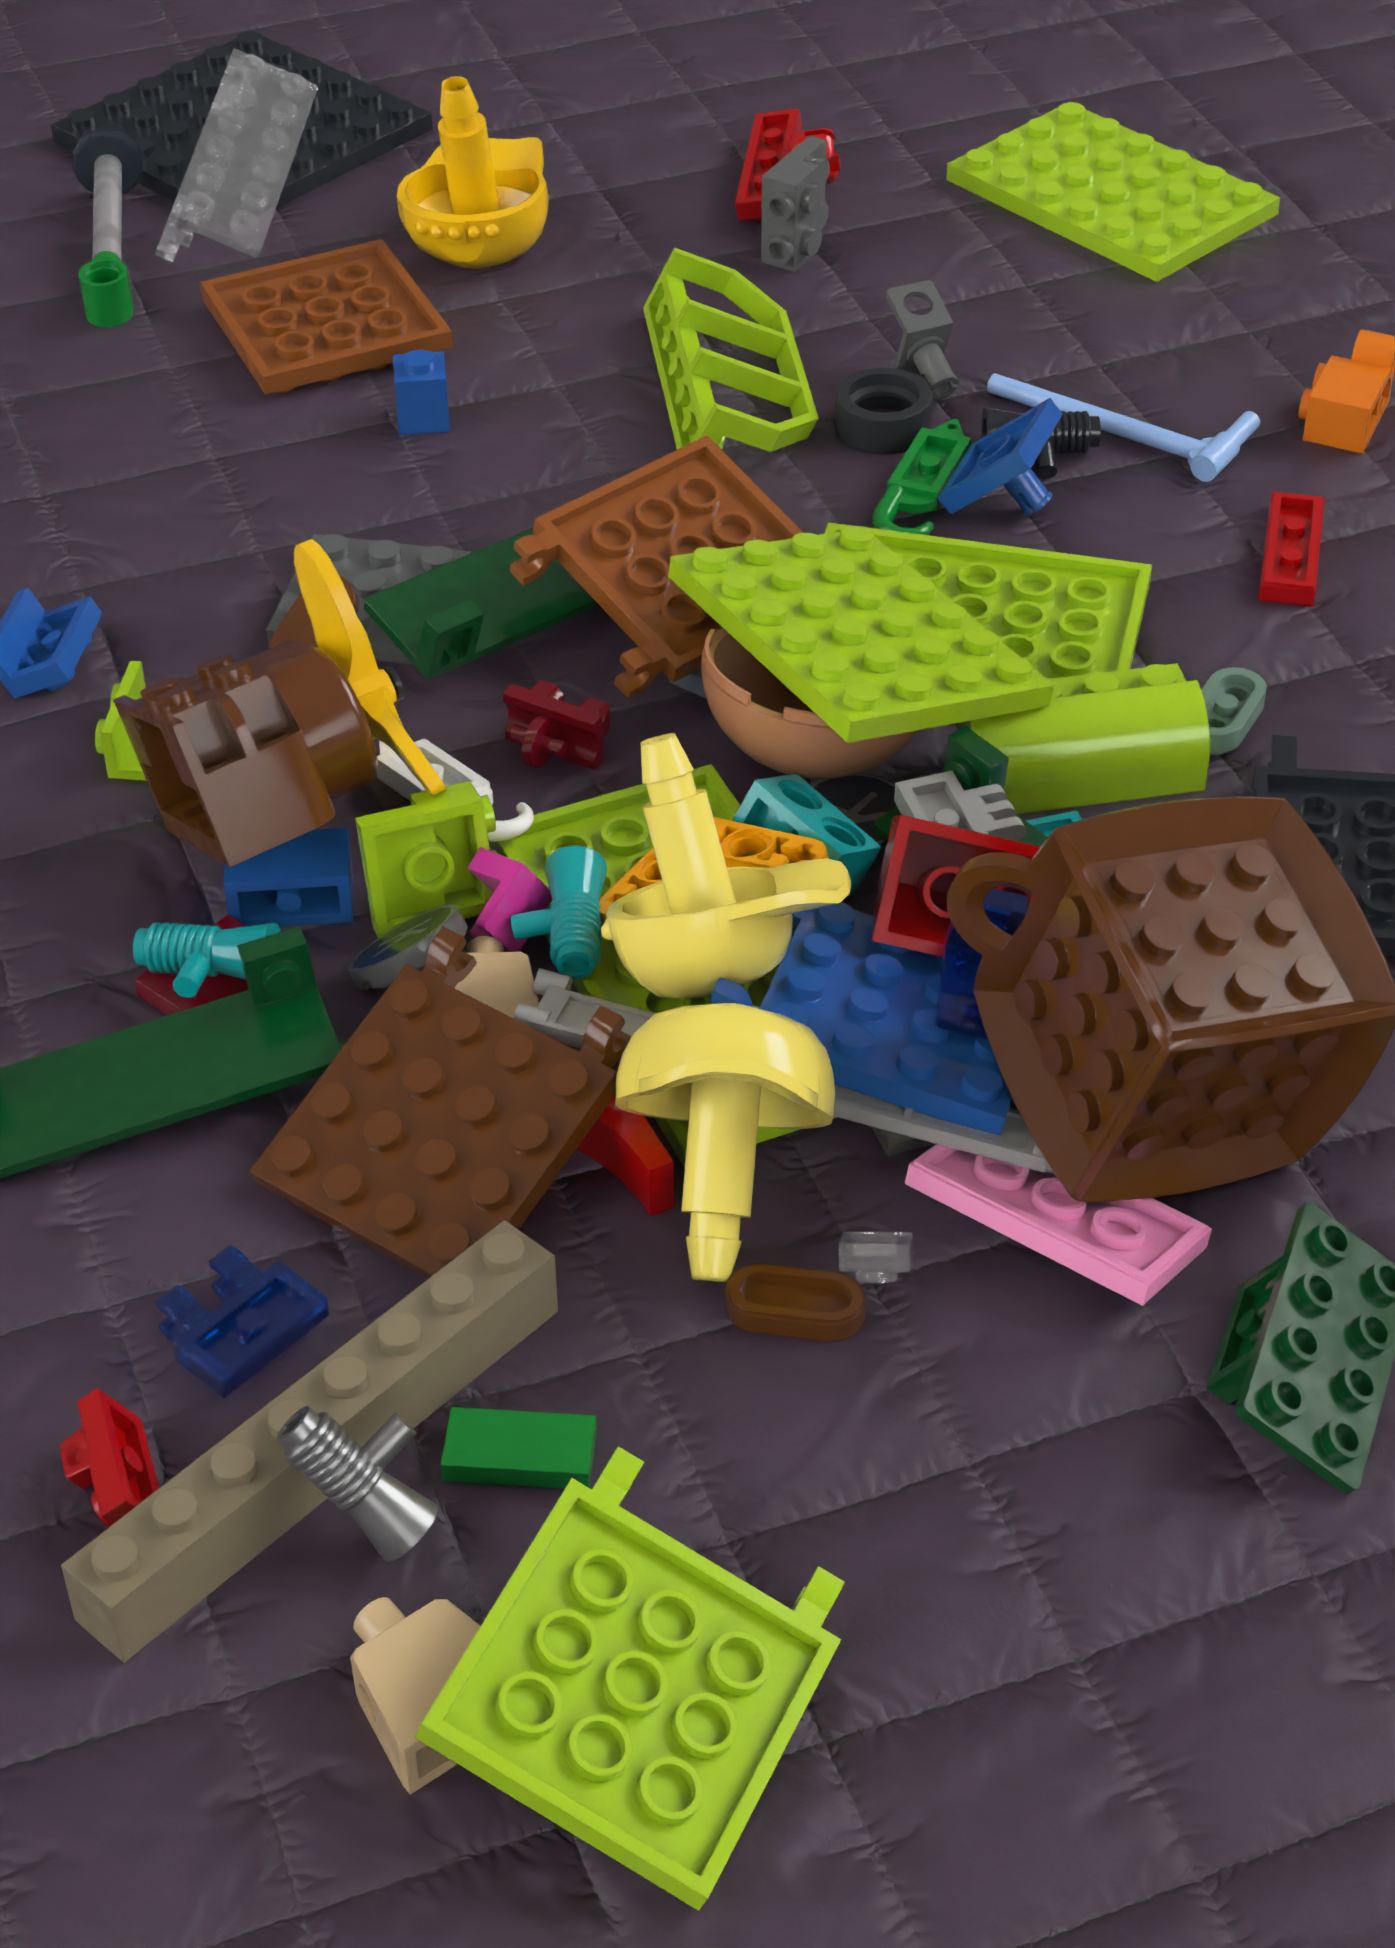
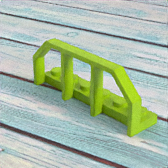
[643,247,819,452]

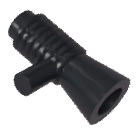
[981,407,1101,479]

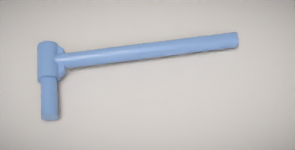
[987,373,1260,482]

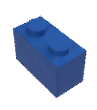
[223,827,354,927]

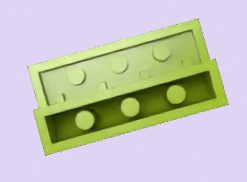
[955,663,1210,814]

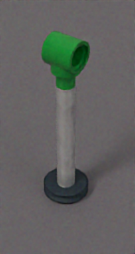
[73,128,143,327]

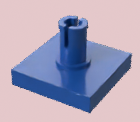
[938,398,1063,516]

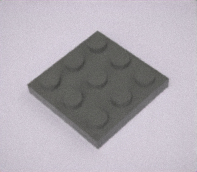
[266,534,471,664]

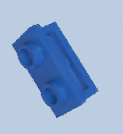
[0,588,103,699]

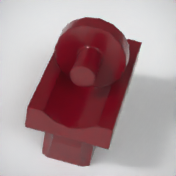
[502,680,611,770]

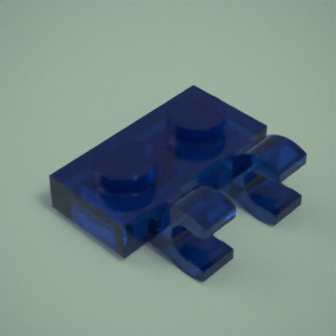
[155,1245,329,1399]

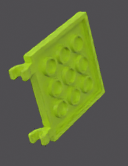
[414,1446,845,1911]

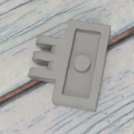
[894,771,1026,841]

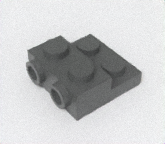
[761,136,830,272]

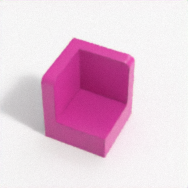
[468,847,552,952]

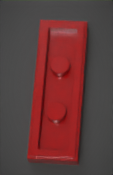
[1258,492,1325,606]

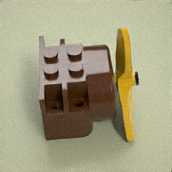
[113,539,447,867]

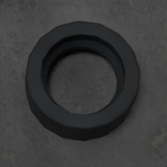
[834,367,933,454]

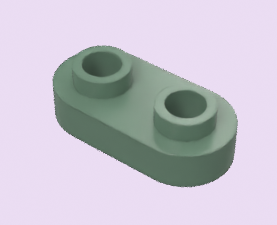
[1201,667,1267,755]

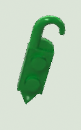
[872,419,971,535]

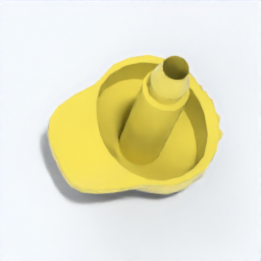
[601,733,851,999]
[615,1003,836,1282]

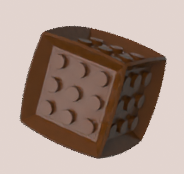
[947,796,1395,1202]

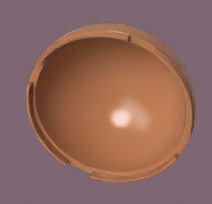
[701,627,919,779]

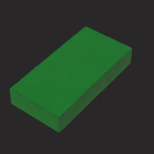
[441,1407,597,1489]

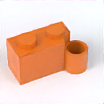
[1298,329,1395,454]

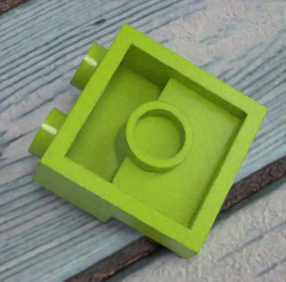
[355,781,497,938]

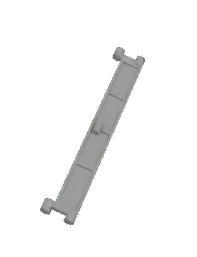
[513,969,1055,1174]

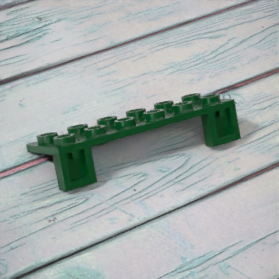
[364,528,599,680]
[0,926,342,1179]

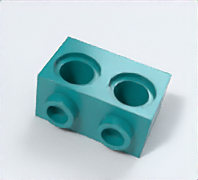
[732,774,882,897]

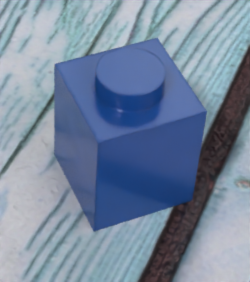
[393,350,450,435]

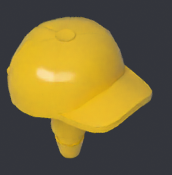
[397,76,549,269]

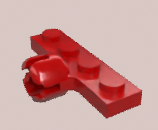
[735,108,840,221]

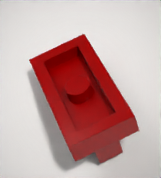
[59,1388,159,1528]

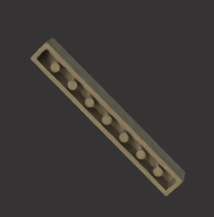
[61,1220,558,1663]

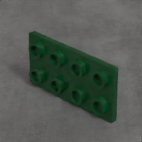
[1206,1202,1395,1495]

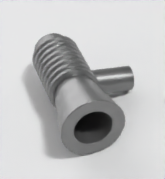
[276,1406,438,1562]

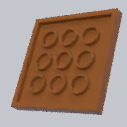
[200,239,453,395]

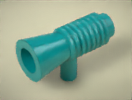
[511,846,607,979]
[133,922,281,998]

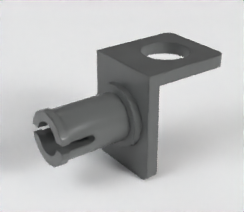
[886,280,959,399]

